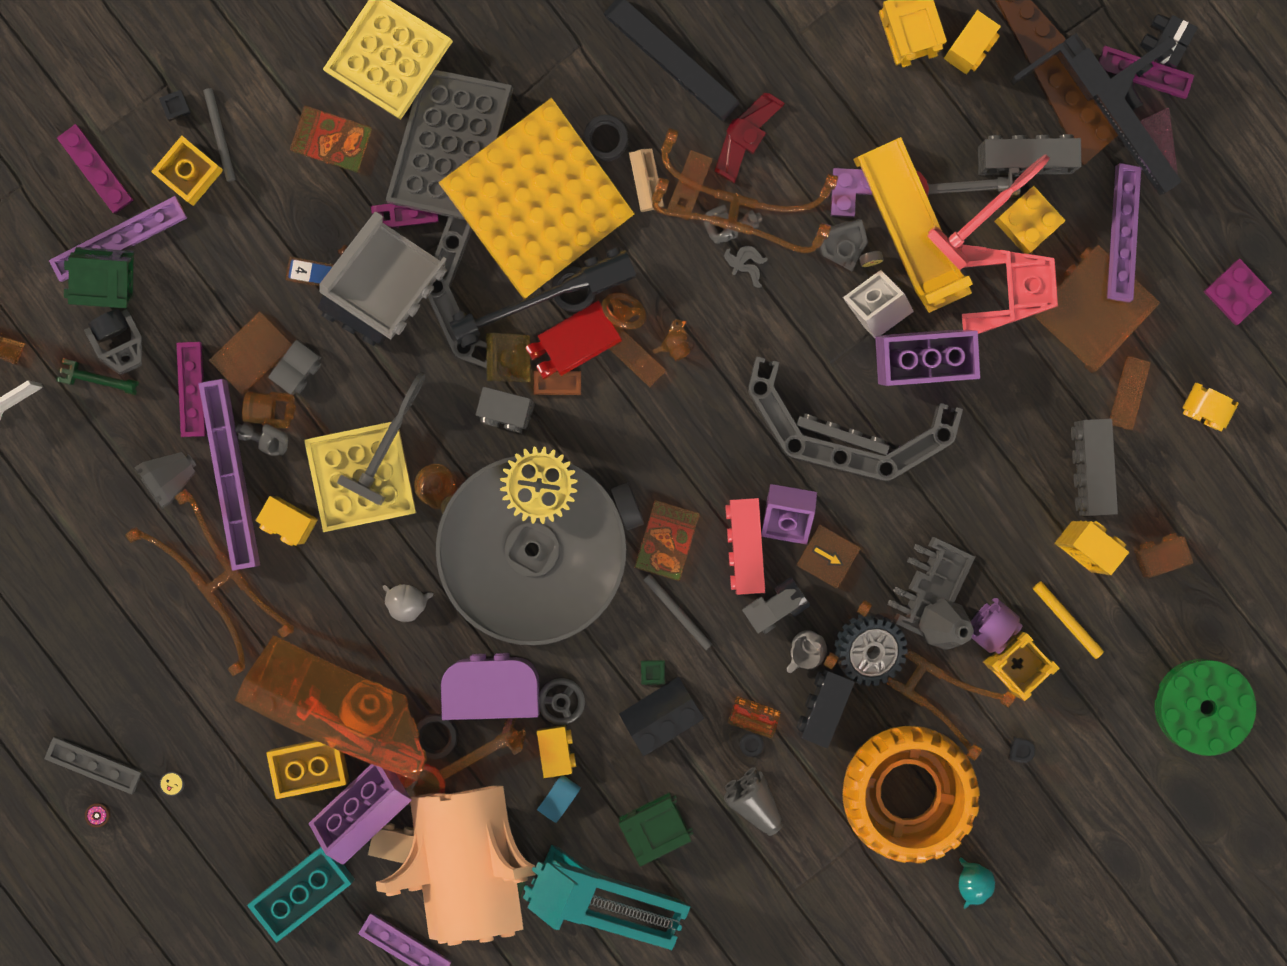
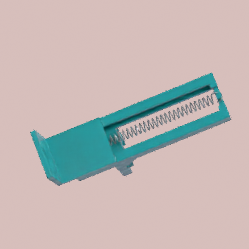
[523,845,690,950]

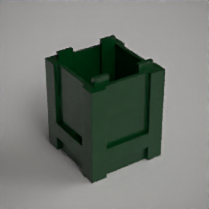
[64,247,134,308]
[619,792,693,867]

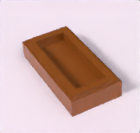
[534,371,581,395]

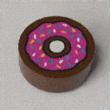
[85,803,110,827]

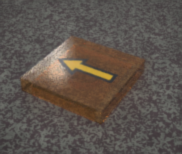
[796,525,861,589]

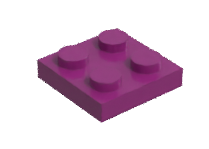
[1203,259,1272,326]

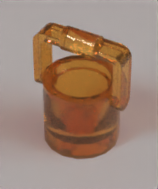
[242,392,296,428]

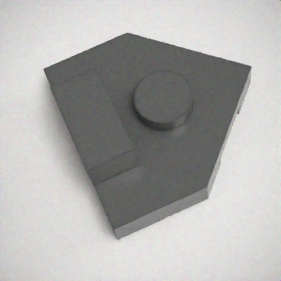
[816,219,868,271]

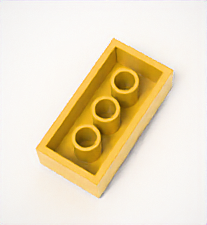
[1055,521,1129,575]

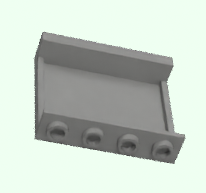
[319,211,447,339]

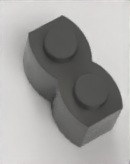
[268,340,321,395]

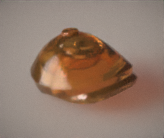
[414,464,457,509]

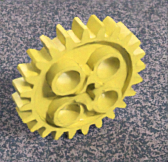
[500,447,578,524]

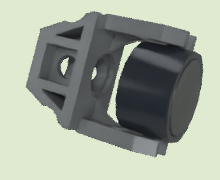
[84,309,142,375]
[742,577,810,634]

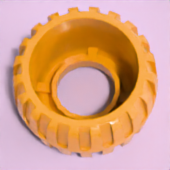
[843,726,980,863]

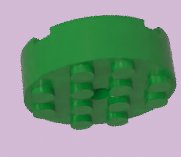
[1155,659,1256,756]

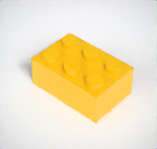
[266,735,350,799]

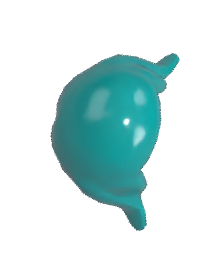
[959,857,995,909]

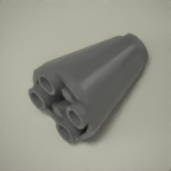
[724,767,783,836]

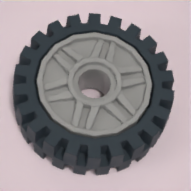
[835,613,908,686]

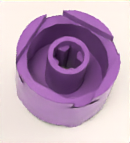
[971,598,1022,654]

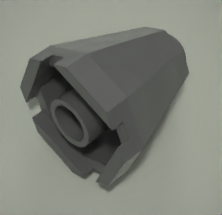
[134,452,196,509]
[919,598,974,650]

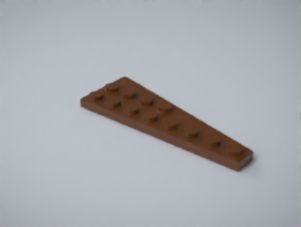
[995,0,1118,166]

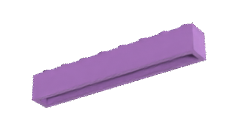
[198,379,260,571]

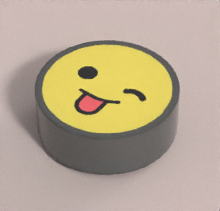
[859,251,884,267]
[160,771,185,796]

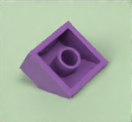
[761,484,817,544]

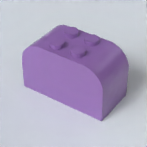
[875,330,980,386]
[441,653,540,720]

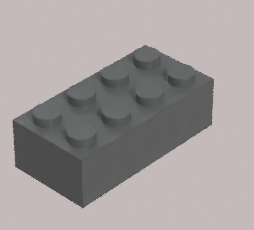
[978,134,1081,175]
[476,387,535,434]
[1071,419,1118,516]

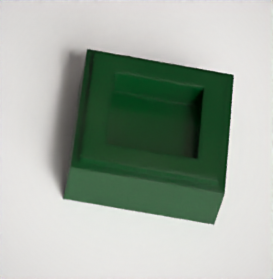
[641,660,665,685]

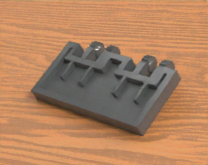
[887,537,975,637]

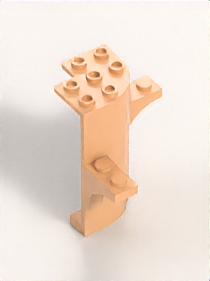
[376,786,536,946]

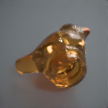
[652,320,691,362]

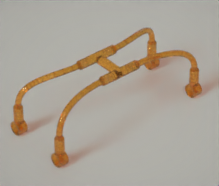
[652,128,838,253]
[125,489,294,677]
[823,600,1016,761]

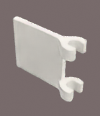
[0,381,43,420]

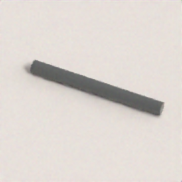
[203,88,236,182]
[643,574,712,650]

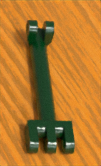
[56,358,139,395]

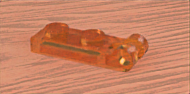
[667,150,713,220]

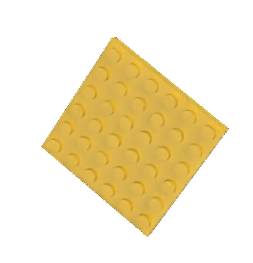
[438,98,634,299]

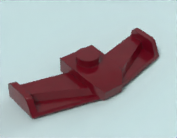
[714,93,785,184]

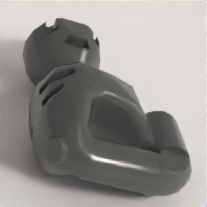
[703,205,762,244]
[235,422,289,456]

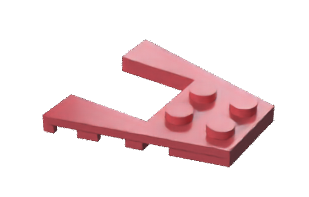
[958,244,1058,334]

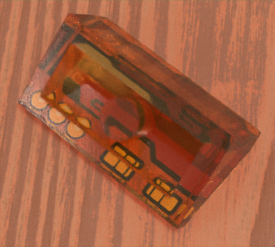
[728,696,781,738]

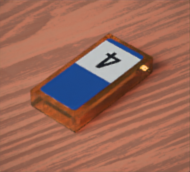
[285,257,334,287]

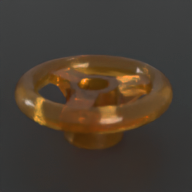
[602,292,646,329]

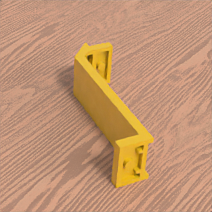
[853,137,973,313]

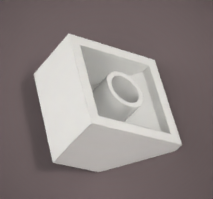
[843,270,914,338]

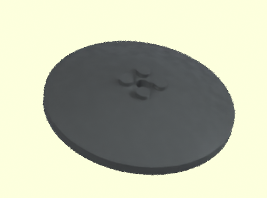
[436,455,626,645]

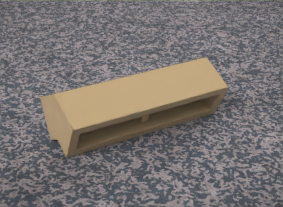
[629,149,664,212]

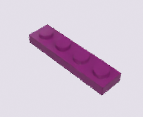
[1099,46,1194,99]
[57,124,134,214]
[176,342,206,437]

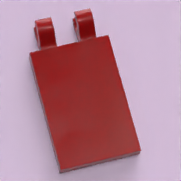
[525,301,622,379]

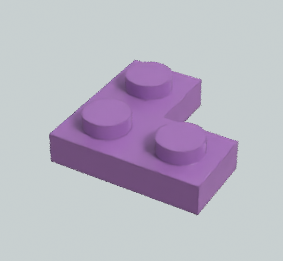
[831,168,873,217]

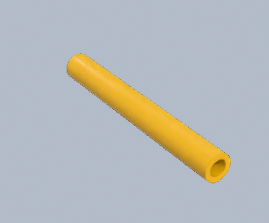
[1033,581,1104,659]

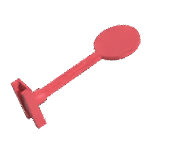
[928,154,1050,270]

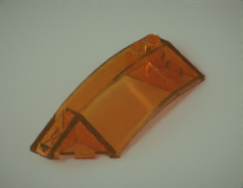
[235,635,427,781]

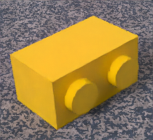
[537,725,576,778]

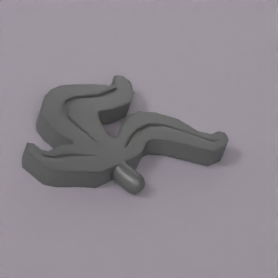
[724,246,768,288]

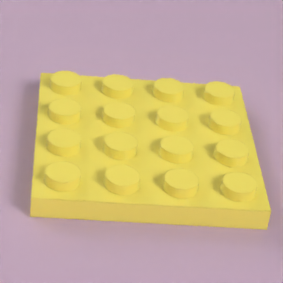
[323,0,453,120]
[304,422,417,532]

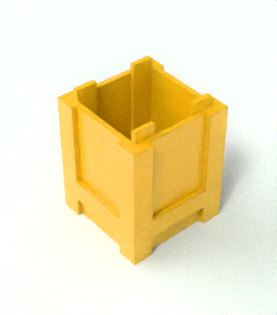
[879,0,947,68]
[983,631,1060,701]

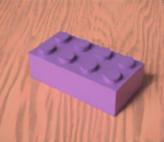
[309,759,412,865]

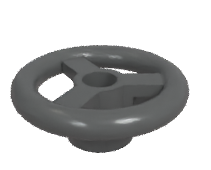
[539,678,585,725]

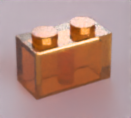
[1134,533,1193,578]

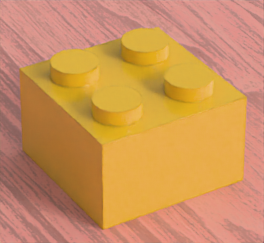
[944,10,1001,75]
[151,136,223,206]
[994,186,1066,254]
[256,496,318,546]

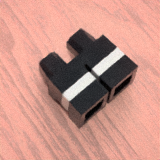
[1139,14,1198,69]

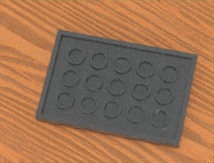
[385,70,514,220]

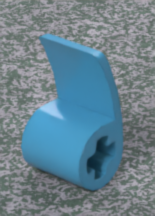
[537,775,581,823]

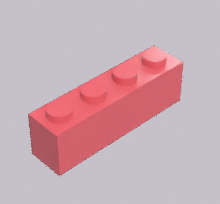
[725,498,765,595]

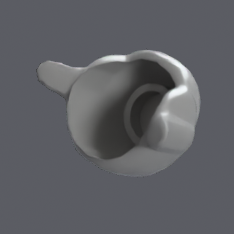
[383,585,434,622]
[787,630,827,673]

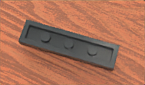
[796,414,890,456]
[44,736,143,795]

